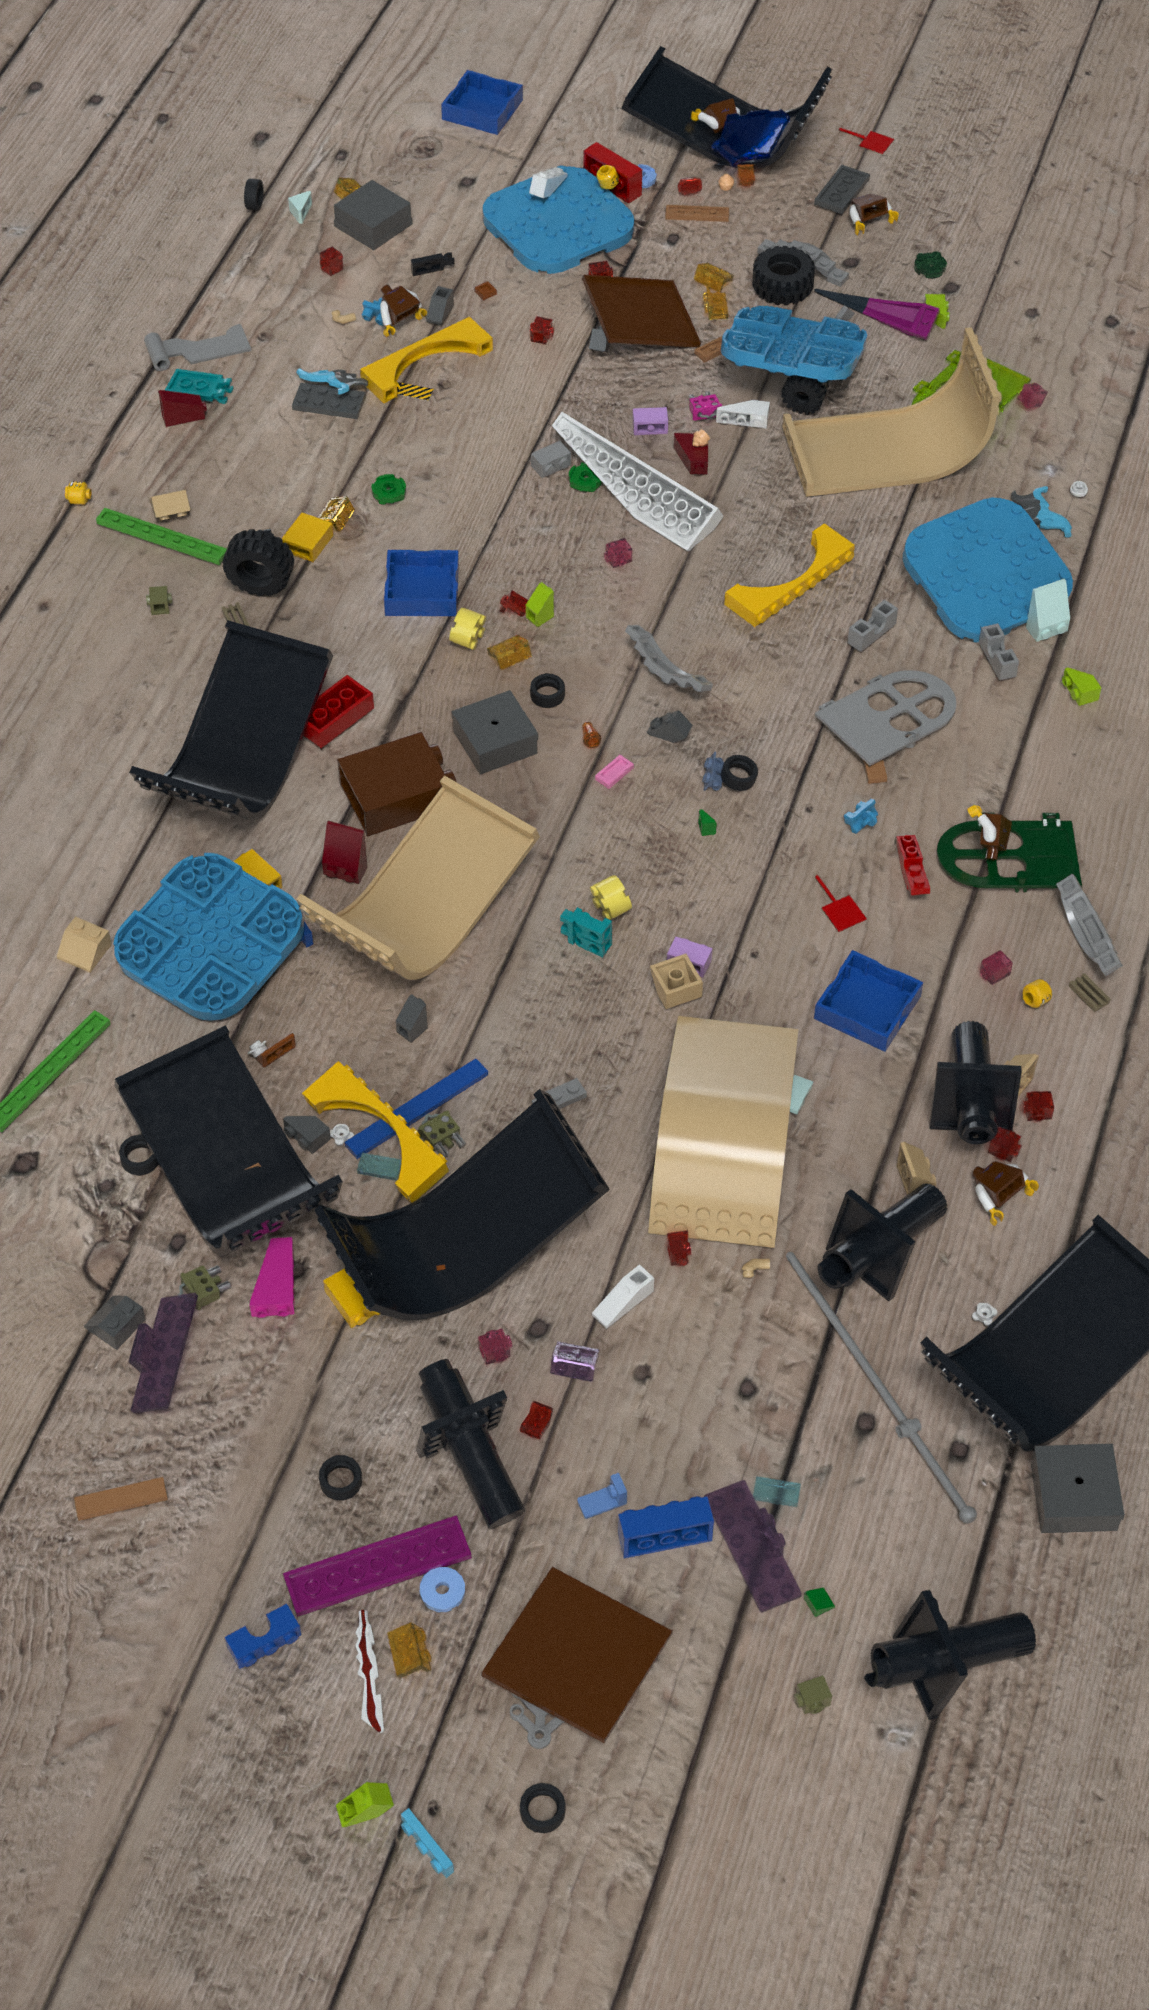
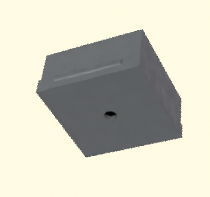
[334,180,413,251]
[451,690,539,775]
[1031,1444,1125,1533]

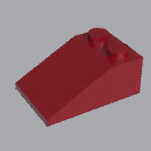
[322,821,368,884]

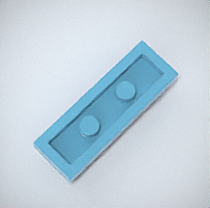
[401,1808,454,1878]

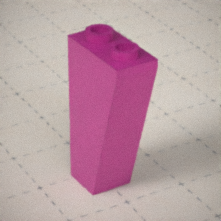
[250,1237,295,1318]

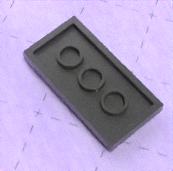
[814,165,870,214]
[292,383,366,419]

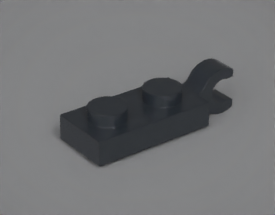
[411,252,455,276]

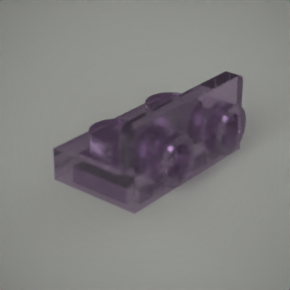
[550,1341,600,1382]

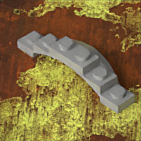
[757,239,849,287]
[625,625,714,692]
[1056,874,1123,976]

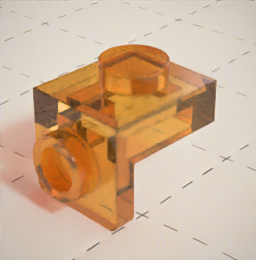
[737,164,755,187]

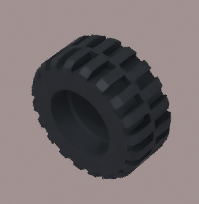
[752,246,815,305]
[222,529,294,596]

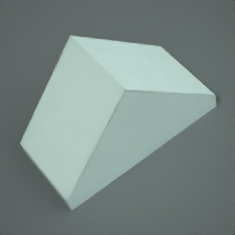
[288,191,312,224]

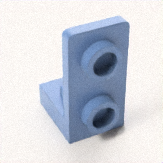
[577,1473,627,1519]

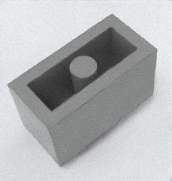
[531,441,571,478]

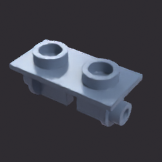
[702,752,724,791]

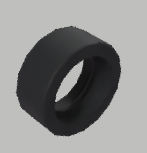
[244,178,264,210]
[530,673,565,708]
[721,755,758,791]
[119,1134,159,1176]
[319,1455,362,1500]
[520,1783,566,1834]

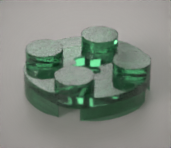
[914,251,947,279]

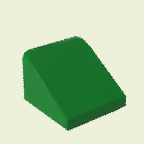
[698,809,717,836]
[804,1587,835,1617]

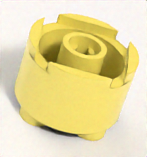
[449,608,486,650]
[590,875,632,920]

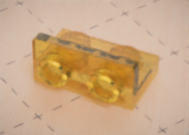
[334,178,362,199]
[694,262,734,292]
[703,286,728,320]
[318,496,355,532]
[487,635,532,670]
[387,1622,431,1678]

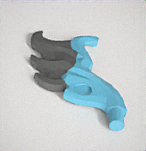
[296,369,368,394]
[1011,486,1072,538]

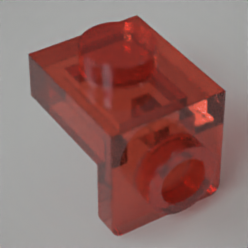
[499,590,528,617]
[519,1401,553,1439]

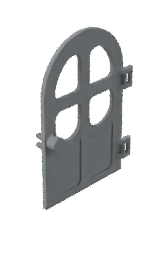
[815,670,956,766]

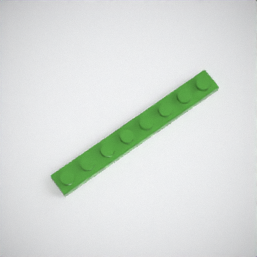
[96,508,227,565]
[0,1010,111,1132]

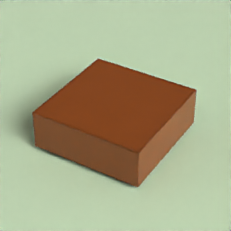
[474,281,497,300]

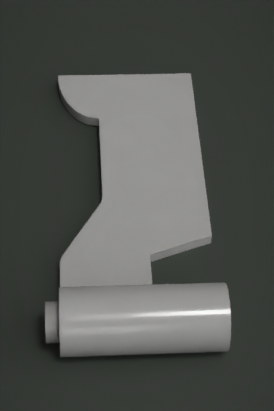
[144,324,251,371]

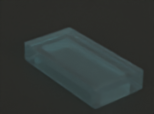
[357,1153,402,1181]
[753,1476,801,1507]

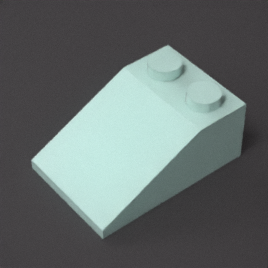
[1026,579,1070,642]

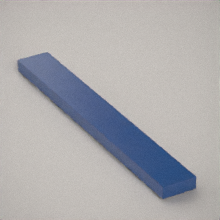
[344,1058,488,1159]

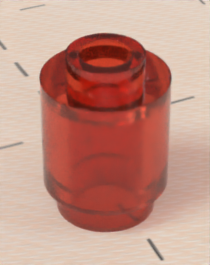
[678,177,702,195]

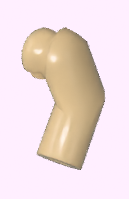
[331,310,356,324]
[741,1259,770,1278]

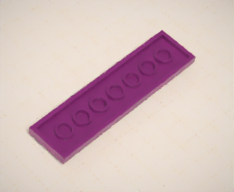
[283,1515,472,1617]

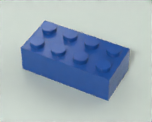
[618,1496,714,1559]

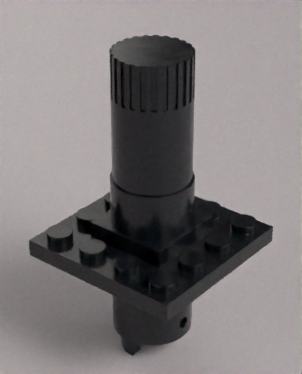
[929,1021,1022,1144]
[817,1183,948,1301]
[416,1359,525,1529]
[864,1590,1036,1720]

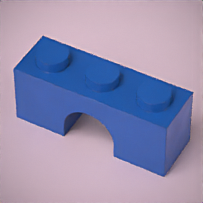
[225,1604,301,1669]

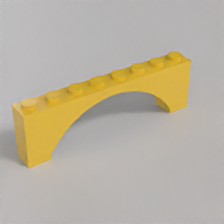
[360,316,493,404]
[724,523,855,627]
[302,1061,449,1203]

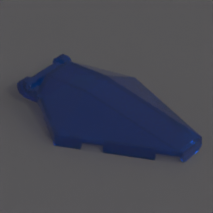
[711,109,790,168]

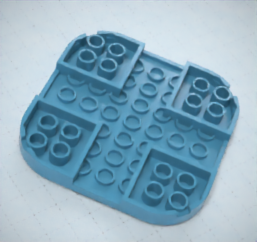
[483,165,634,274]
[721,306,867,382]
[902,497,1073,643]
[113,853,304,1020]

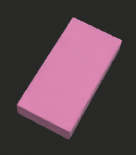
[595,755,634,789]

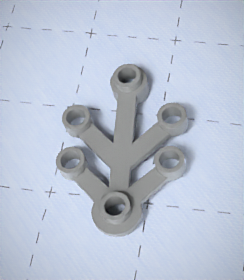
[510,1693,566,1749]

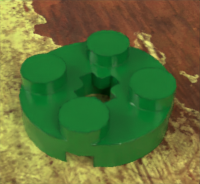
[568,462,602,492]
[371,474,406,505]

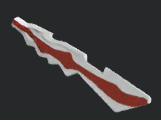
[355,1610,384,1733]

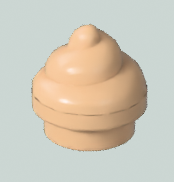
[718,174,734,191]
[693,429,710,447]

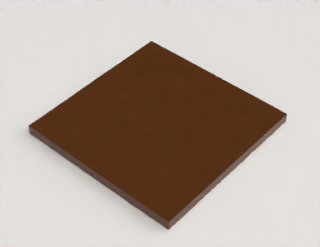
[582,275,701,347]
[481,1567,673,1743]

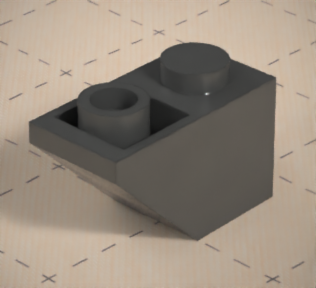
[426,286,454,325]
[589,326,611,353]
[647,710,693,743]
[396,994,428,1043]
[283,1116,331,1154]

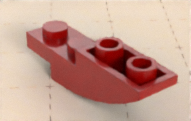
[896,835,930,895]

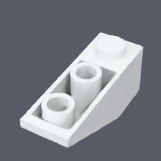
[529,167,568,198]
[716,400,770,428]
[592,1264,654,1329]

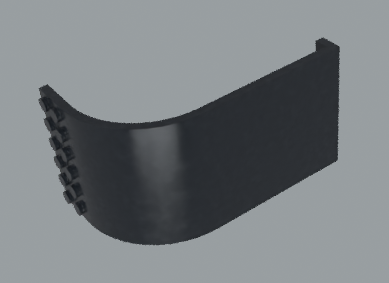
[621,46,833,170]
[129,620,333,820]
[114,1025,343,1257]
[315,1089,610,1320]
[920,1214,1149,1452]

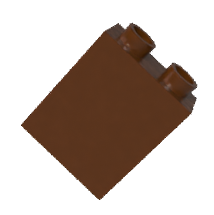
[337,732,457,837]

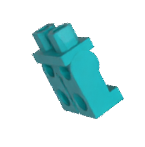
[560,907,612,958]

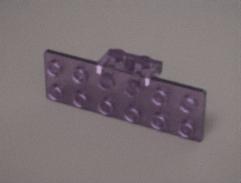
[128,1293,198,1413]
[704,1480,802,1613]

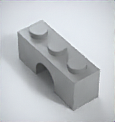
[847,600,898,652]
[979,624,1019,681]

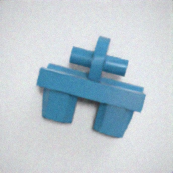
[362,297,384,326]
[844,799,878,834]

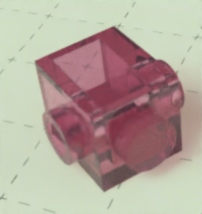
[1017,382,1048,408]
[604,538,632,568]
[478,1328,513,1365]

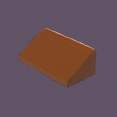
[256,1033,296,1068]

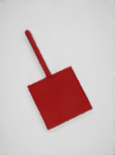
[839,127,894,154]
[815,875,867,932]

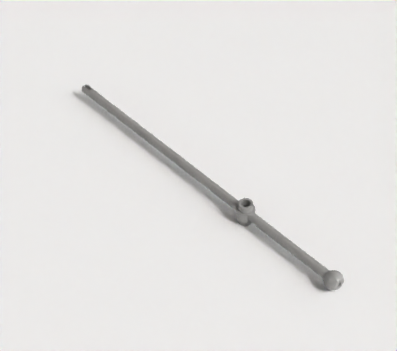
[786,1252,977,1524]

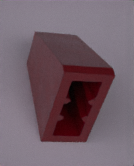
[158,390,207,427]
[674,433,708,475]

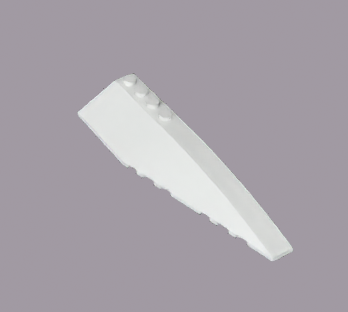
[552,412,724,552]

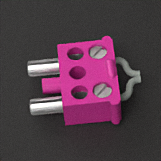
[689,391,722,421]

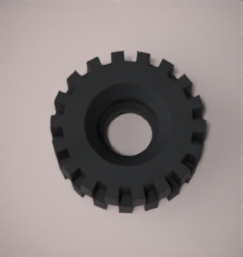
[781,375,826,415]

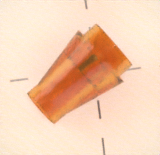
[582,722,601,748]

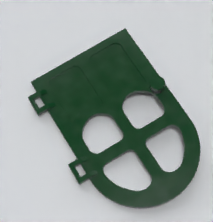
[937,813,1082,893]

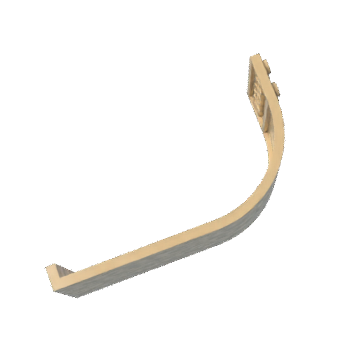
[782,327,1002,497]
[296,776,540,980]
[648,1016,798,1248]

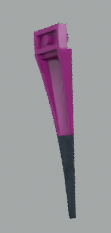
[814,289,940,340]

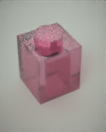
[980,950,1013,985]

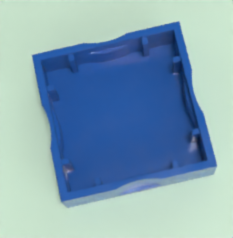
[441,70,523,135]
[384,550,459,617]
[814,950,924,1052]

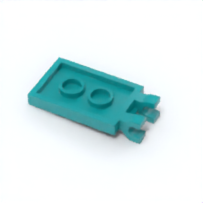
[165,369,234,404]

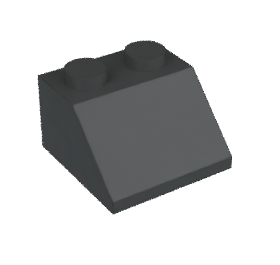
[84,1296,146,1350]

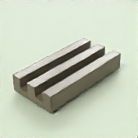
[221,602,249,626]
[1069,973,1111,1012]

